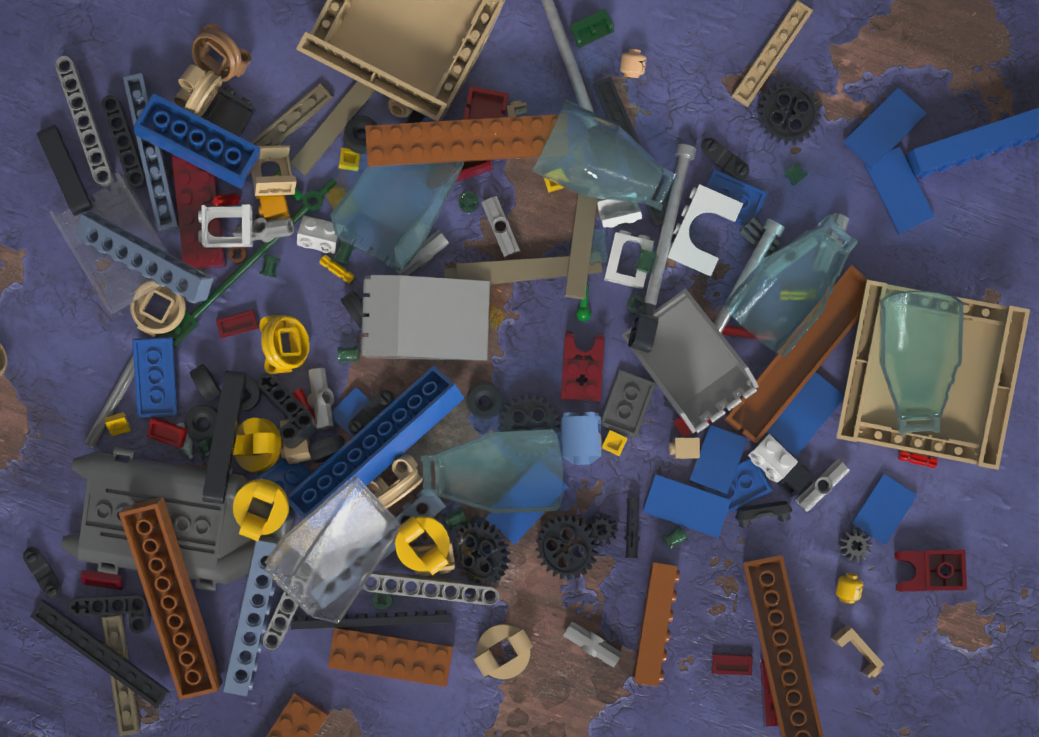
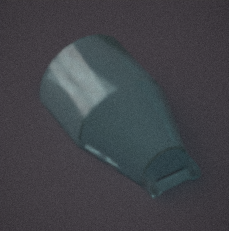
[531,99,678,211]
[724,214,858,357]
[879,291,963,435]
[421,430,563,513]

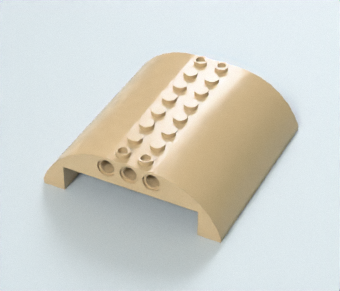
[296,0,505,122]
[837,280,1030,470]

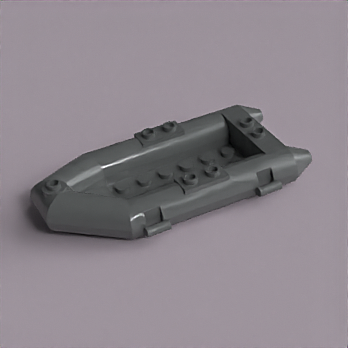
[61,447,294,591]

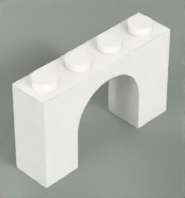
[667,184,743,276]

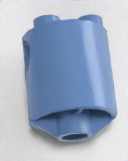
[562,412,601,465]

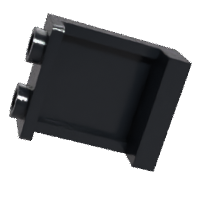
[204,87,256,137]

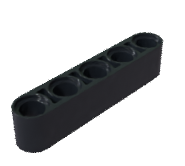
[101,95,147,189]
[37,124,93,217]

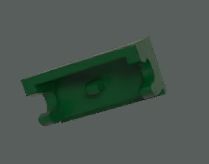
[570,8,614,48]

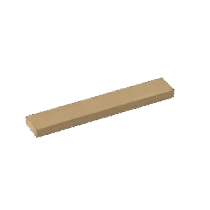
[731,0,813,108]

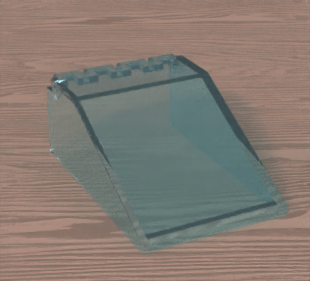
[331,162,464,271]

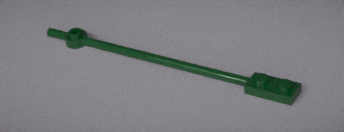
[157,178,337,349]

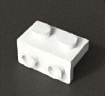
[597,192,642,228]
[297,216,342,254]
[748,434,798,483]

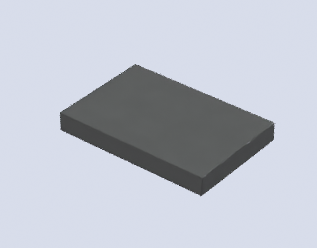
[601,369,656,438]

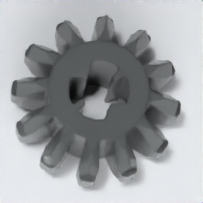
[838,529,873,563]

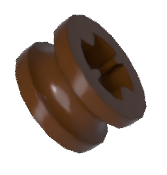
[228,247,247,264]

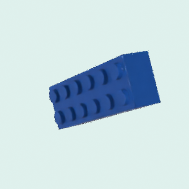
[134,93,260,189]

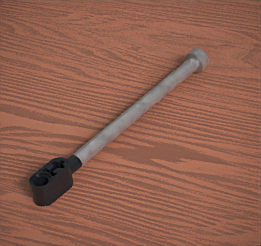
[541,0,619,175]
[628,144,696,353]
[663,219,785,413]

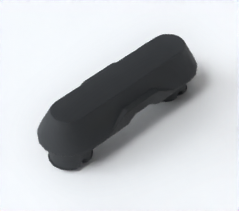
[701,138,750,179]
[348,390,395,435]
[735,501,792,528]
[23,547,61,599]

